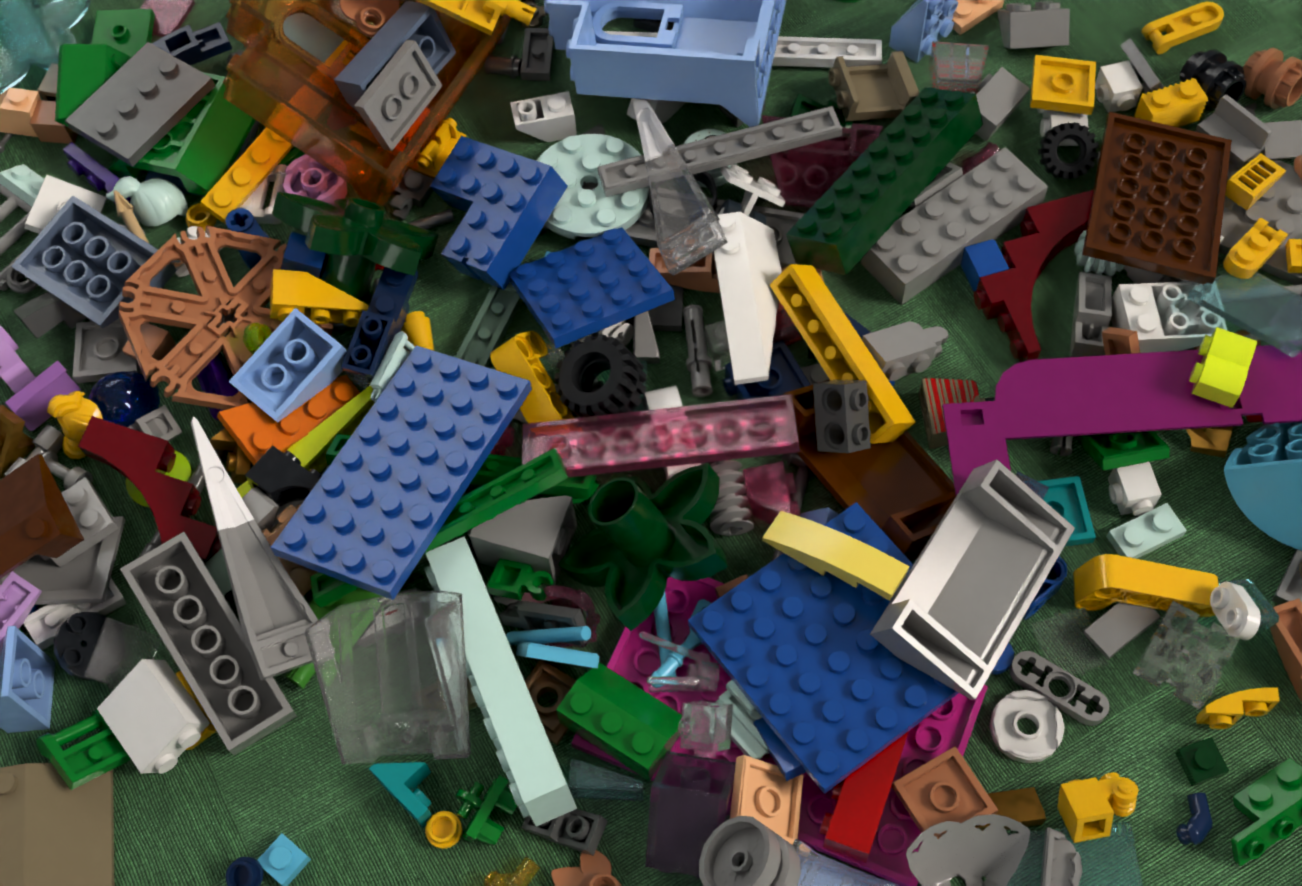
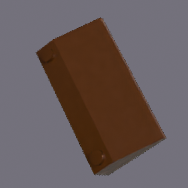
[769,379,956,561]
[0,454,84,579]

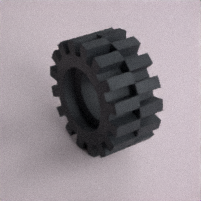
[1038,122,1099,179]

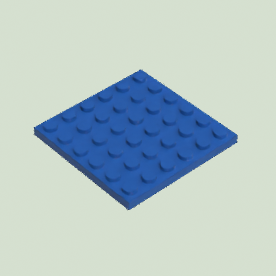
[688,502,998,794]

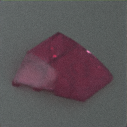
[761,115,883,207]

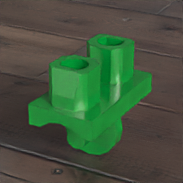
[455,775,517,846]

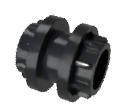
[1180,49,1246,111]

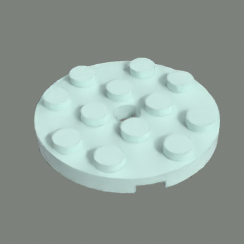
[536,134,650,239]

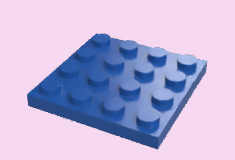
[509,227,675,348]

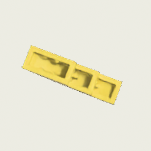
[762,511,910,601]

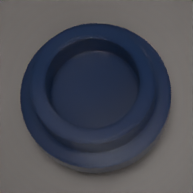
[226,857,263,886]

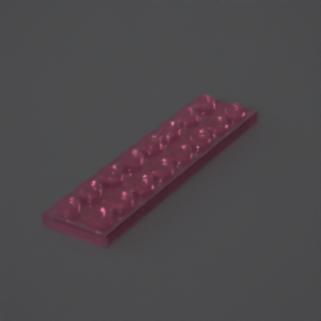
[522,394,800,477]

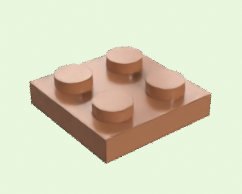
[891,746,998,839]

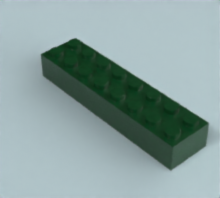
[786,87,983,275]

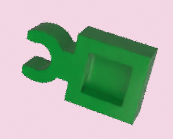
[486,558,553,601]

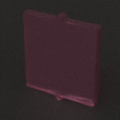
[140,0,195,37]

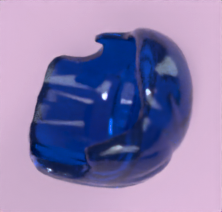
[88,371,160,427]

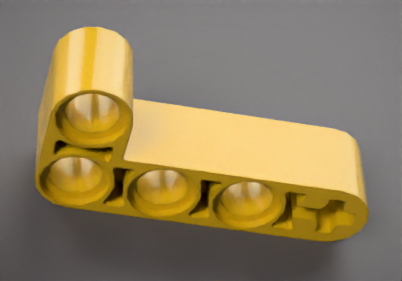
[490,331,585,458]
[1073,554,1219,617]

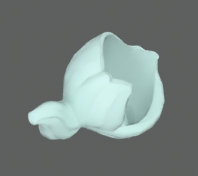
[106,176,188,226]

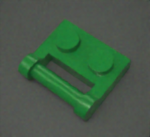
[36,709,131,790]

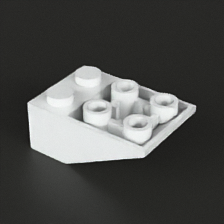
[1111,281,1227,353]

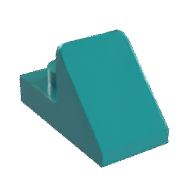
[369,762,432,828]

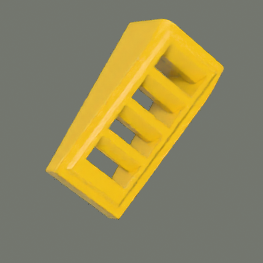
[1225,153,1286,210]

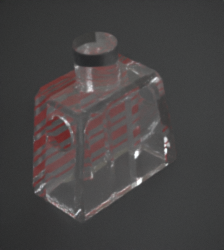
[929,41,989,94]

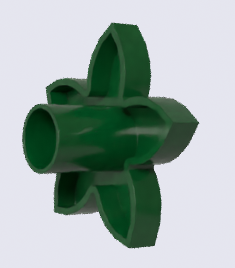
[272,192,439,301]
[558,463,728,631]

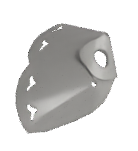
[906,814,1031,886]

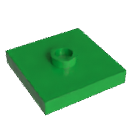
[91,9,155,57]
[1078,431,1170,470]

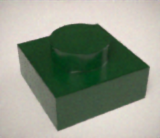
[1175,737,1229,787]

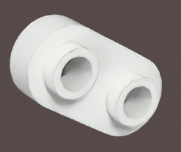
[1210,581,1261,640]

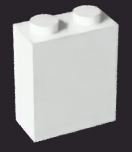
[97,659,210,774]

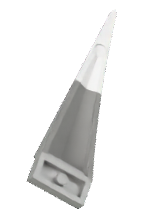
[191,417,332,681]

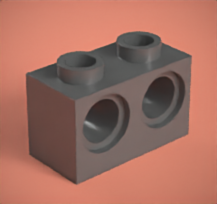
[813,380,871,453]

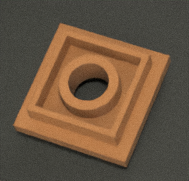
[525,659,576,745]

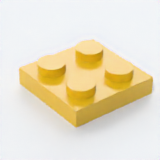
[1030,55,1096,115]

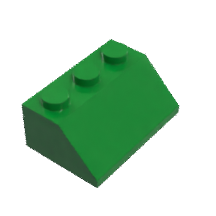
[55,44,131,127]
[556,663,689,781]

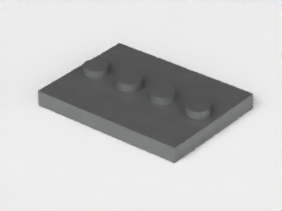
[65,42,215,167]

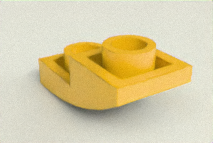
[1196,687,1280,729]

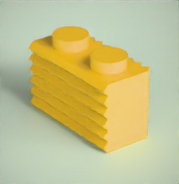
[1134,78,1208,127]

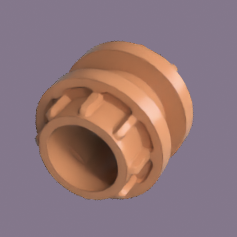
[1243,48,1302,109]

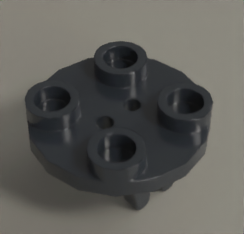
[54,612,124,681]

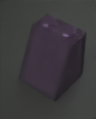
[645,751,736,879]

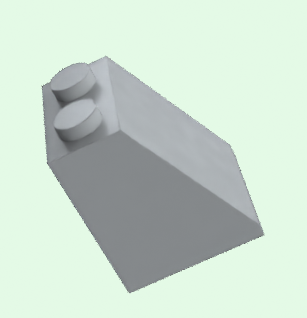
[467,496,577,585]

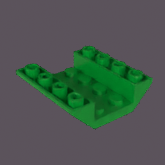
[108,72,264,196]

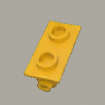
[411,118,467,179]

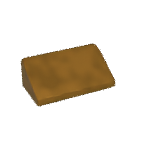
[975,787,1046,831]

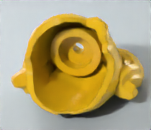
[47,391,103,459]

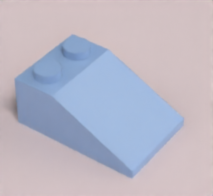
[229,308,347,423]
[0,626,55,733]

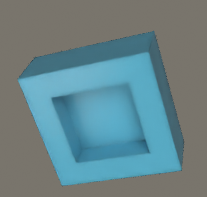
[258,833,311,886]

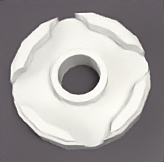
[989,690,1065,764]

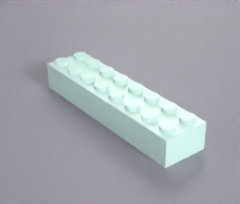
[424,536,577,827]

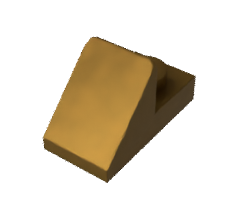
[0,405,35,478]
[210,428,251,483]

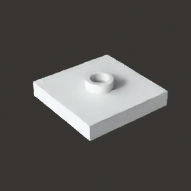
[24,175,107,234]

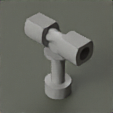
[4,425,93,490]

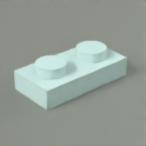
[0,164,44,207]
[1106,503,1187,559]

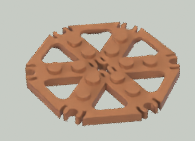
[119,226,333,410]

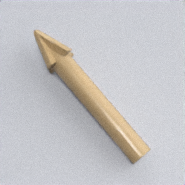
[114,190,149,243]

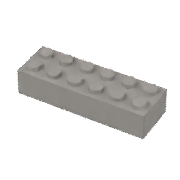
[861,147,1048,305]
[120,532,297,755]

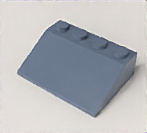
[11,196,177,328]

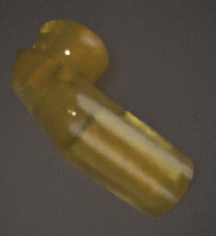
[484,857,540,886]

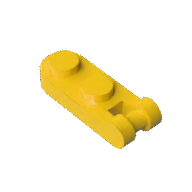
[1141,1,1224,55]
[1223,217,1289,279]

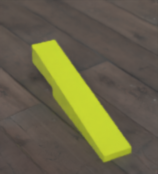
[237,386,375,498]

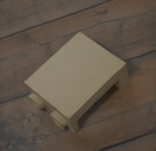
[828,51,919,121]

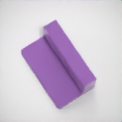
[4,360,81,431]

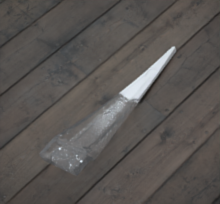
[631,98,728,276]

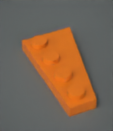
[217,375,360,465]

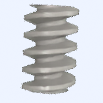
[709,460,754,536]

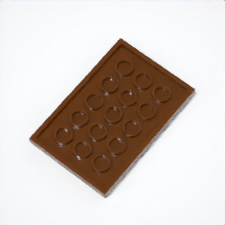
[1082,112,1232,286]

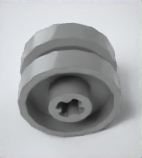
[699,816,801,886]

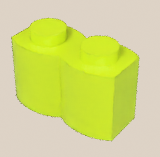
[1189,327,1257,408]

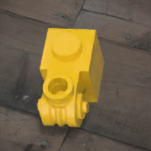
[1057,772,1139,843]

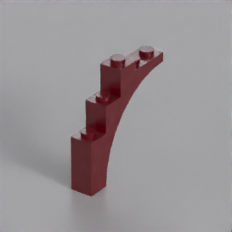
[973,190,1093,362]
[78,416,222,565]

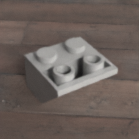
[998,1,1070,49]

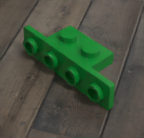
[1231,758,1302,866]

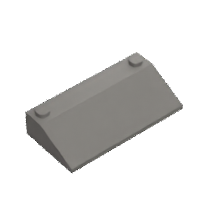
[870,459,1075,700]

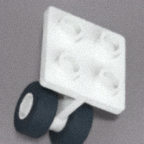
[717,164,786,225]

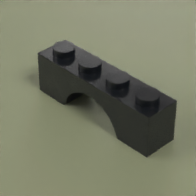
[245,446,322,507]

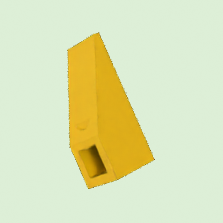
[270,269,369,327]

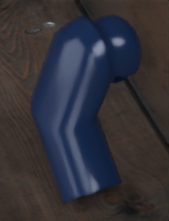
[1176,793,1213,845]

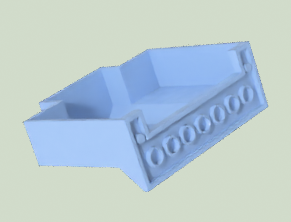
[544,0,787,127]

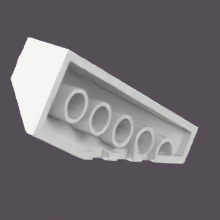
[708,212,782,385]

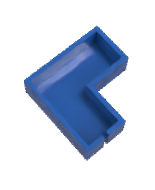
[430,136,568,290]

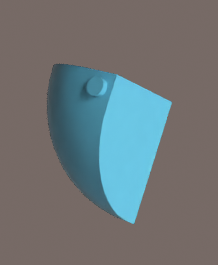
[1224,422,1302,551]

